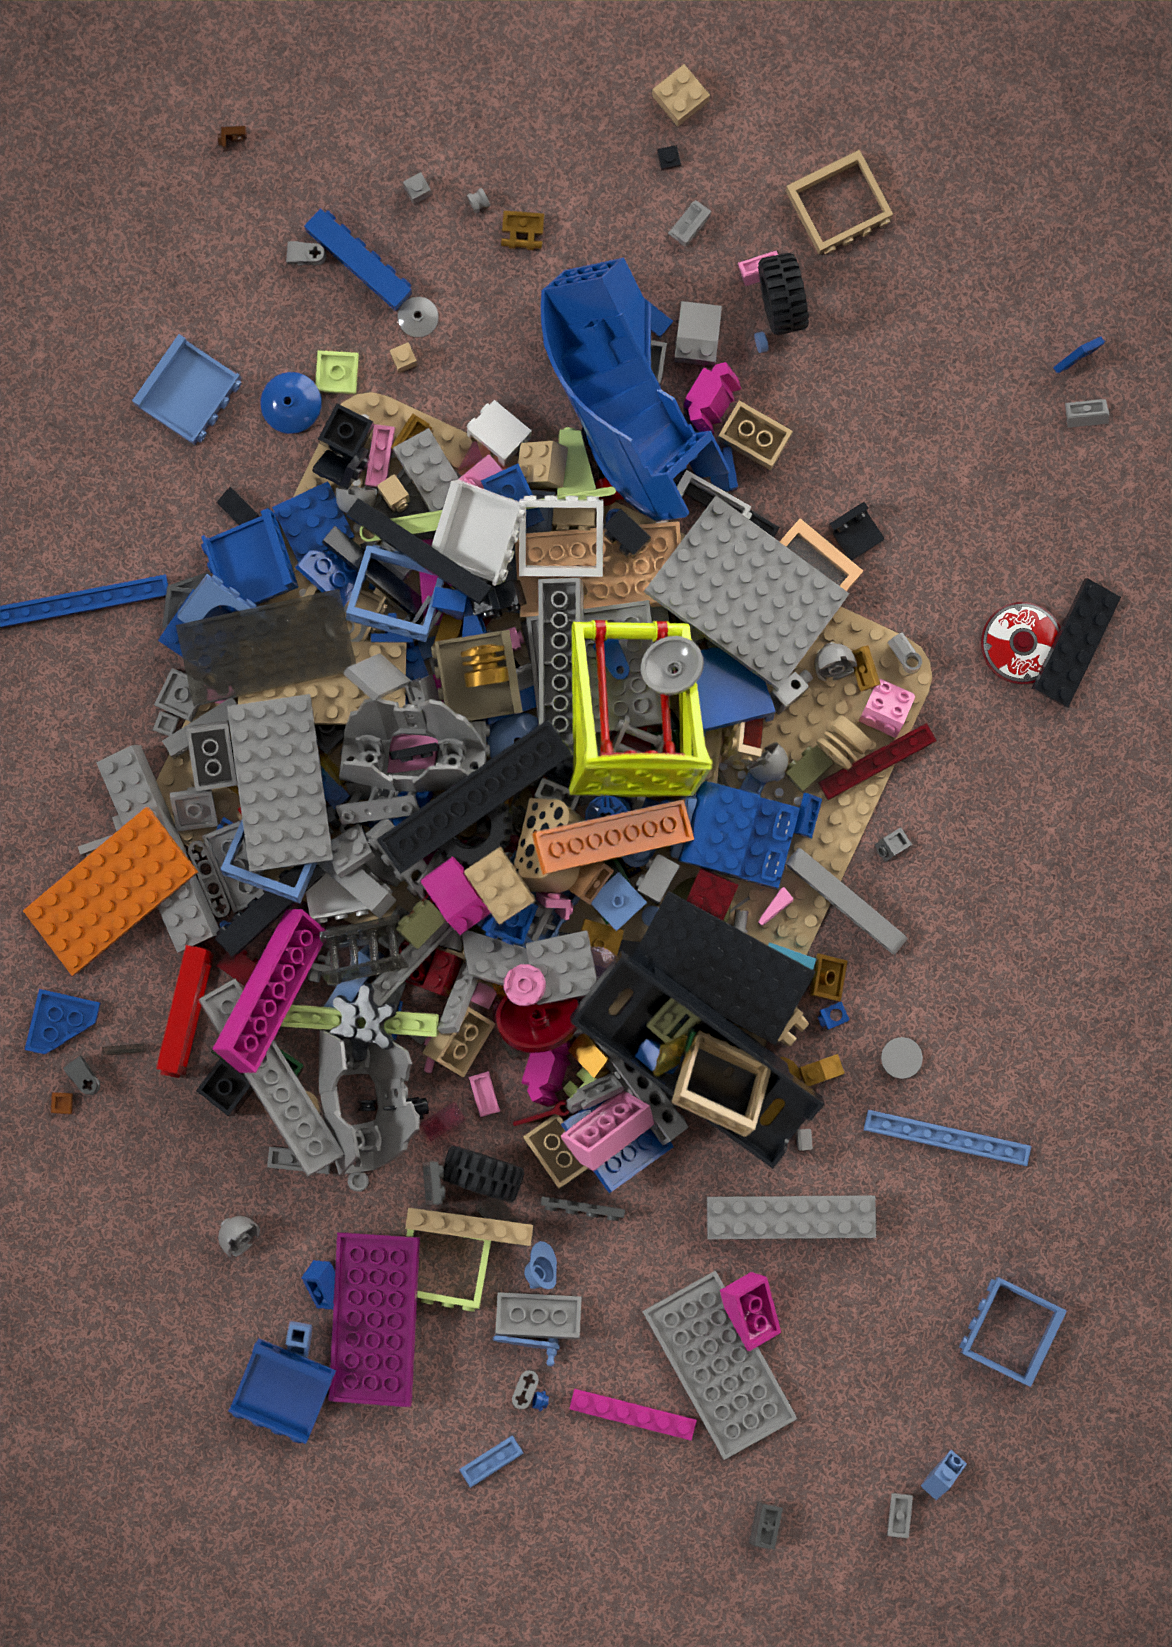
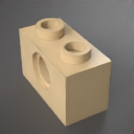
[377,474,410,513]

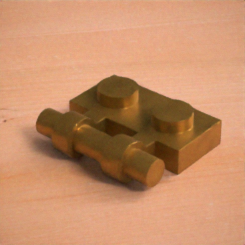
[501,211,544,251]

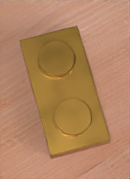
[852,645,881,691]

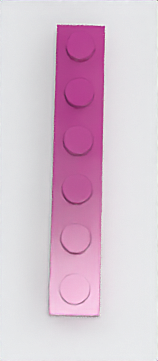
[569,1388,697,1441]

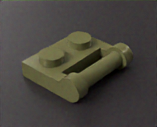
[646,998,701,1050]

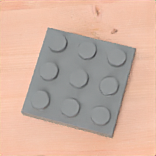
[525,930,597,1005]

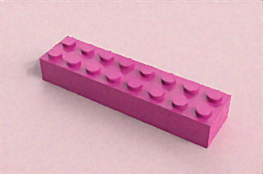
[212,909,328,1073]

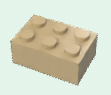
[718,401,793,471]
[464,847,535,924]
[422,1007,495,1078]
[523,1114,588,1188]

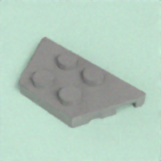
[461,930,530,986]

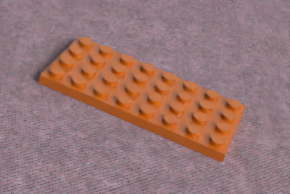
[23,807,198,976]

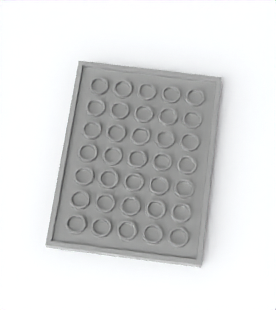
[644,496,850,691]

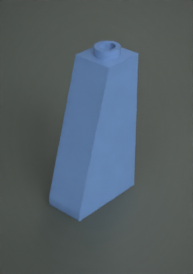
[324,945,385,1008]

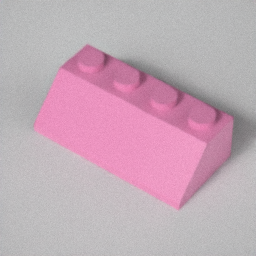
[561,1090,654,1171]

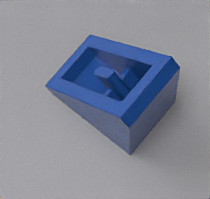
[432,587,467,620]

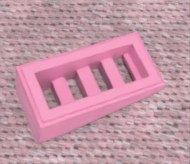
[758,887,793,926]

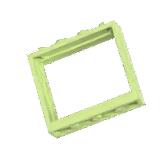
[407,1229,491,1311]

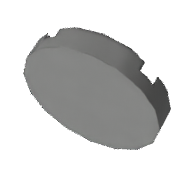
[881,1037,923,1079]

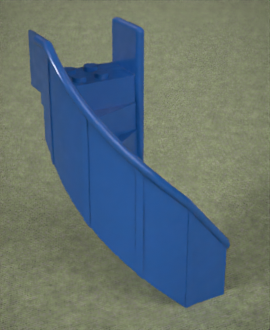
[541,258,730,522]

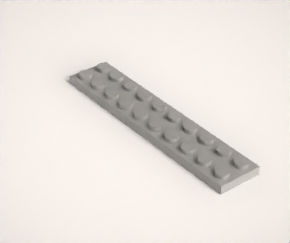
[199,979,344,1177]

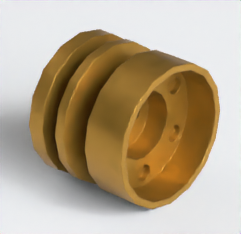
[461,644,510,687]

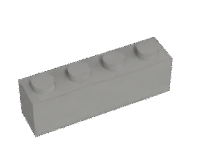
[319,861,396,919]

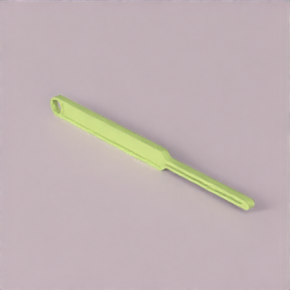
[359,487,616,542]

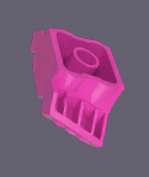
[683,362,741,434]
[521,1040,572,1107]

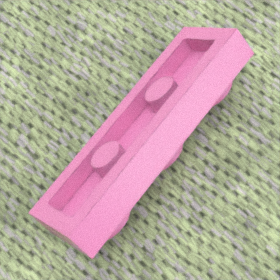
[365,424,395,488]

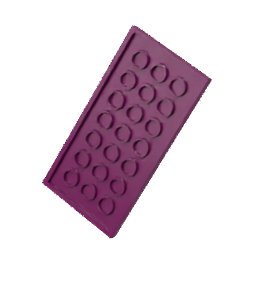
[329,1232,420,1407]

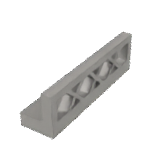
[162,697,237,759]

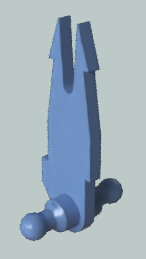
[493,1335,560,1367]

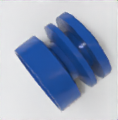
[585,795,633,821]

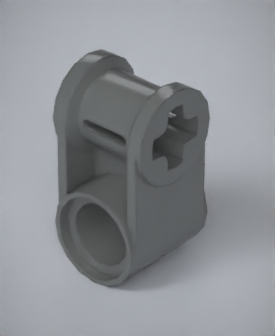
[63,1055,100,1095]

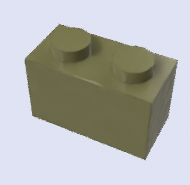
[785,745,833,793]
[396,899,446,949]

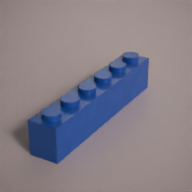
[304,208,412,311]

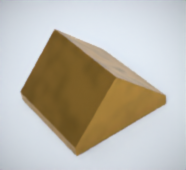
[809,954,848,1002]

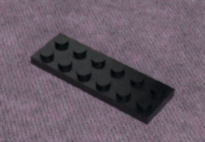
[1031,578,1121,708]

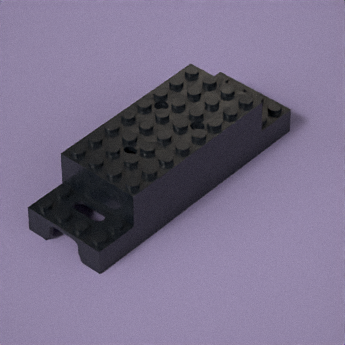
[570,950,824,1169]

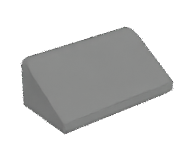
[1065,399,1109,428]

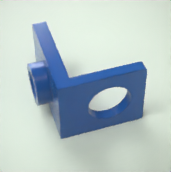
[817,1002,850,1030]

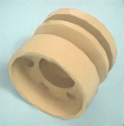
[816,715,872,770]

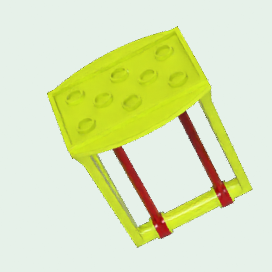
[569,620,712,797]

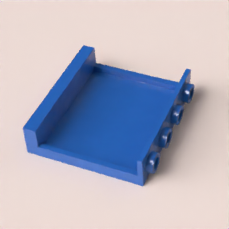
[201,508,299,615]
[677,647,776,737]
[228,1338,336,1444]

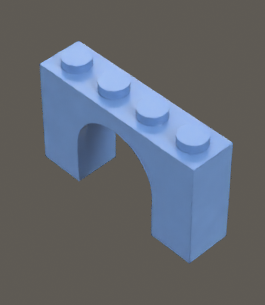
[177,574,275,661]

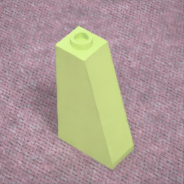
[556,427,597,509]

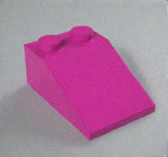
[421,857,491,935]
[720,1272,781,1351]

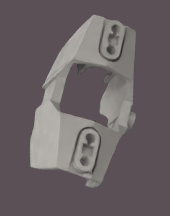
[339,698,486,793]
[318,1029,420,1175]

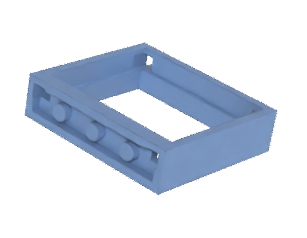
[346,545,444,642]
[220,820,317,903]
[959,1277,1067,1387]

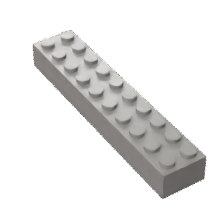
[96,745,219,953]

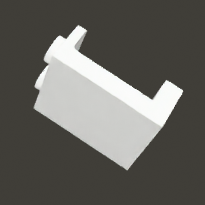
[467,400,532,466]

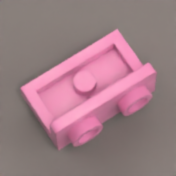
[536,892,573,920]

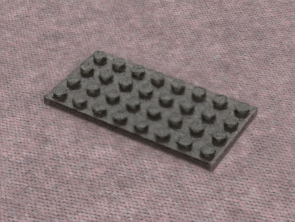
[176,589,356,706]

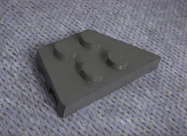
[162,572,211,629]

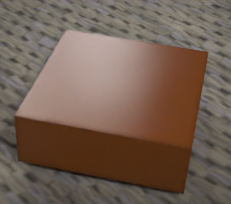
[51,1092,73,1114]

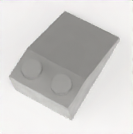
[674,301,722,366]

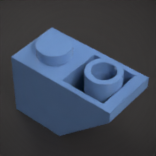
[921,1450,967,1500]

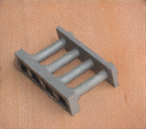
[612,714,672,810]
[336,769,426,825]

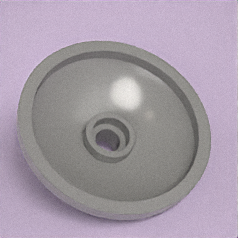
[641,636,704,695]

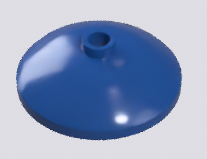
[260,372,322,434]

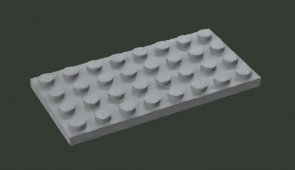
[227,694,334,872]
[642,1270,797,1460]

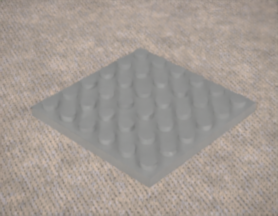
[527,600,662,733]

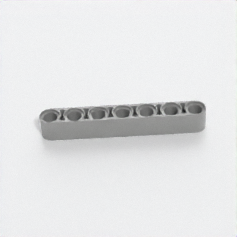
[785,848,908,955]

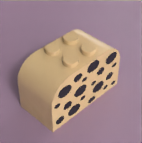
[514,798,585,893]

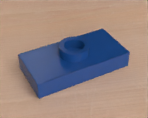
[794,793,822,839]

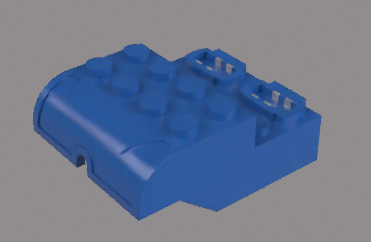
[678,781,800,890]

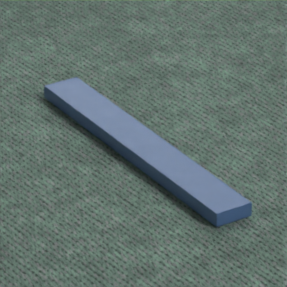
[863,1110,1031,1166]

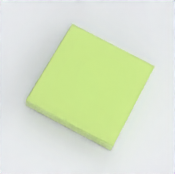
[315,350,359,394]

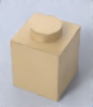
[390,342,418,373]

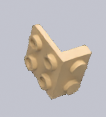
[720,722,762,769]

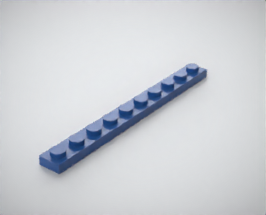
[0,574,168,628]

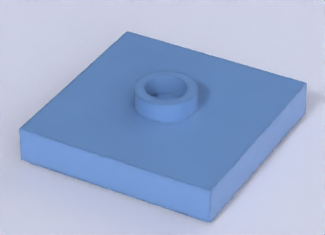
[591,872,647,931]

